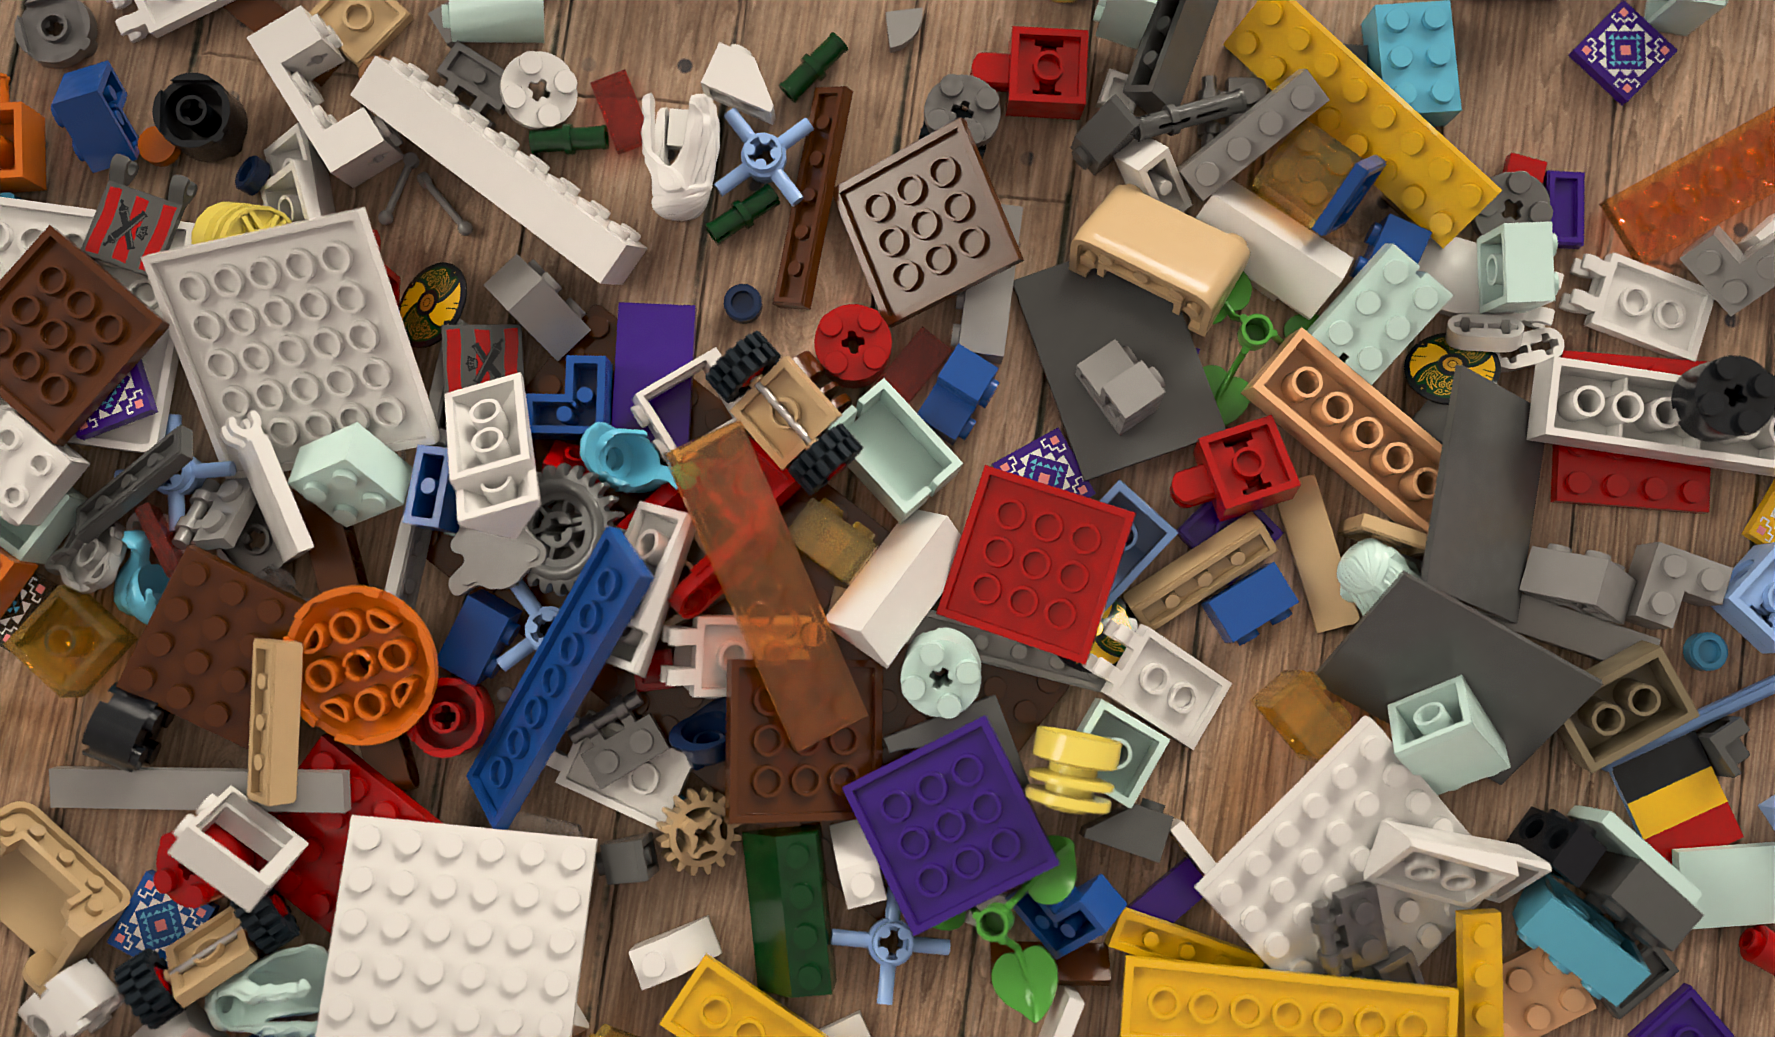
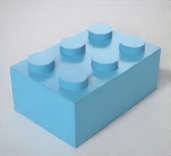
[1361,0,1462,127]

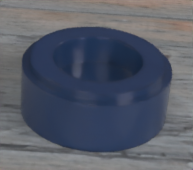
[235,155,270,196]
[724,284,762,324]

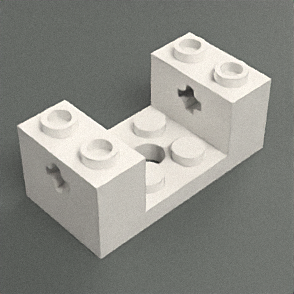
[247,5,404,188]

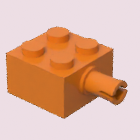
[0,73,47,193]

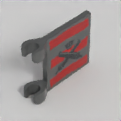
[81,154,198,277]
[441,324,524,430]

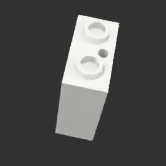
[631,347,746,466]
[167,785,309,913]

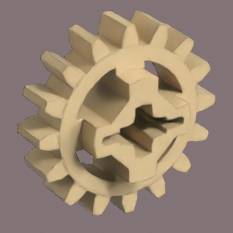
[655,787,742,876]

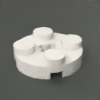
[499,51,578,130]

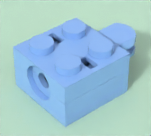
[1711,542,1775,654]

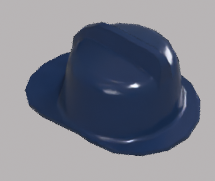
[668,697,726,770]

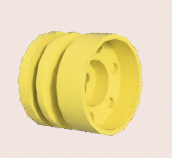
[191,202,293,245]
[1025,726,1122,815]

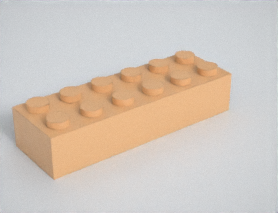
[1241,327,1442,534]

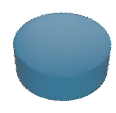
[1683,632,1728,671]

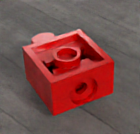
[970,26,1089,120]
[1170,415,1301,522]

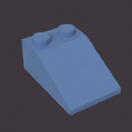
[1100,479,1178,612]

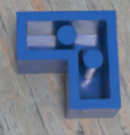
[51,60,139,173]
[917,343,1000,445]
[526,355,613,440]
[1005,873,1127,960]

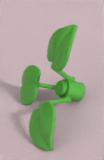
[1203,271,1345,426]
[933,835,1077,1023]

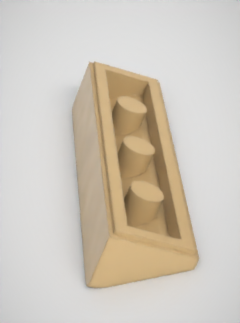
[1276,474,1360,633]
[1123,512,1279,631]
[247,638,303,806]

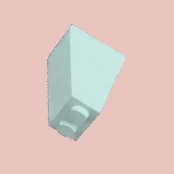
[1387,675,1511,796]

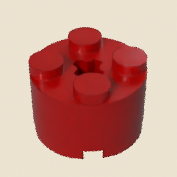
[814,304,892,389]
[406,677,495,758]
[153,822,255,908]

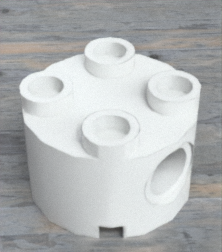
[18,957,125,1037]

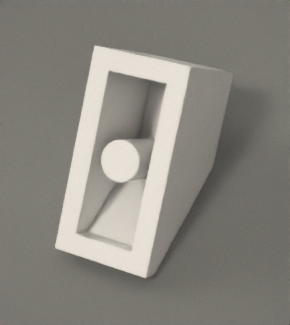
[701,42,776,125]
[1113,138,1192,212]
[829,820,887,909]
[628,915,722,990]

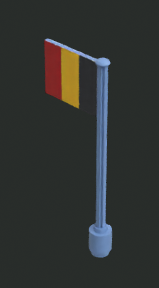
[1601,674,1775,865]

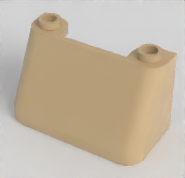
[1069,184,1250,337]
[0,801,131,996]

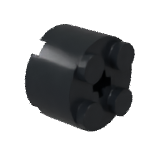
[152,73,248,162]
[1671,355,1775,442]
[82,682,175,773]

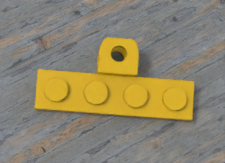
[1104,907,1264,968]

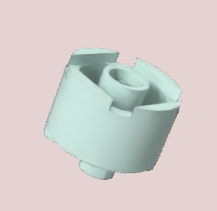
[901,627,981,719]

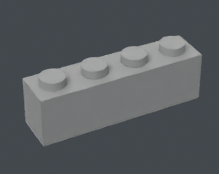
[1177,69,1330,201]
[950,204,1023,364]

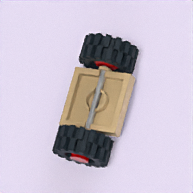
[705,331,863,496]
[114,888,300,1030]

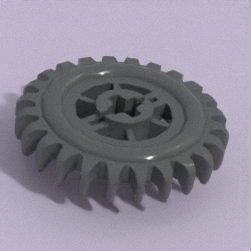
[526,463,626,596]

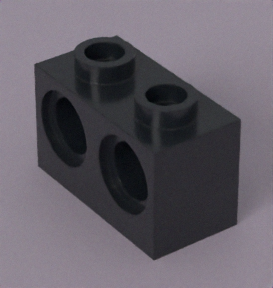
[1506,806,1607,888]

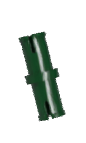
[779,32,849,103]
[529,124,609,155]
[704,183,781,246]

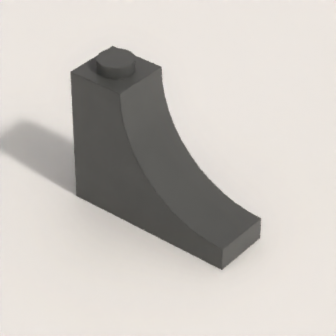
[884,694,1030,788]

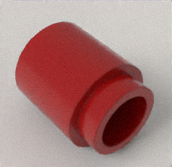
[1739,925,1775,976]

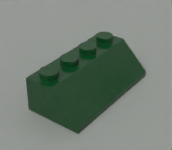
[742,824,837,998]

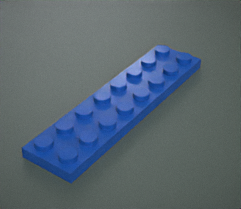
[466,526,654,830]

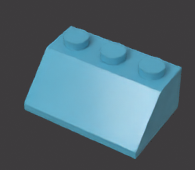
[1512,873,1651,1007]

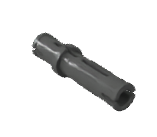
[1134,88,1247,142]

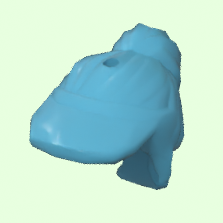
[580,422,696,493]
[114,530,174,624]

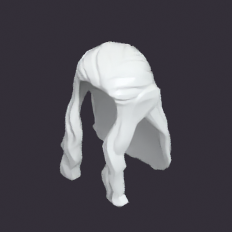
[641,93,720,221]

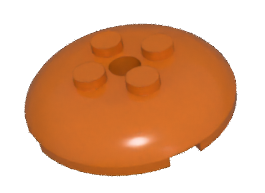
[283,585,438,746]

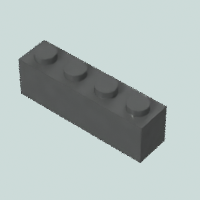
[1123,0,1219,114]

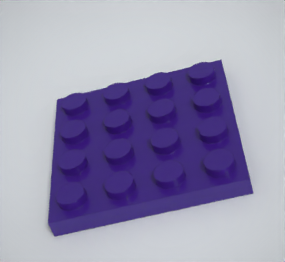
[842,715,1061,937]

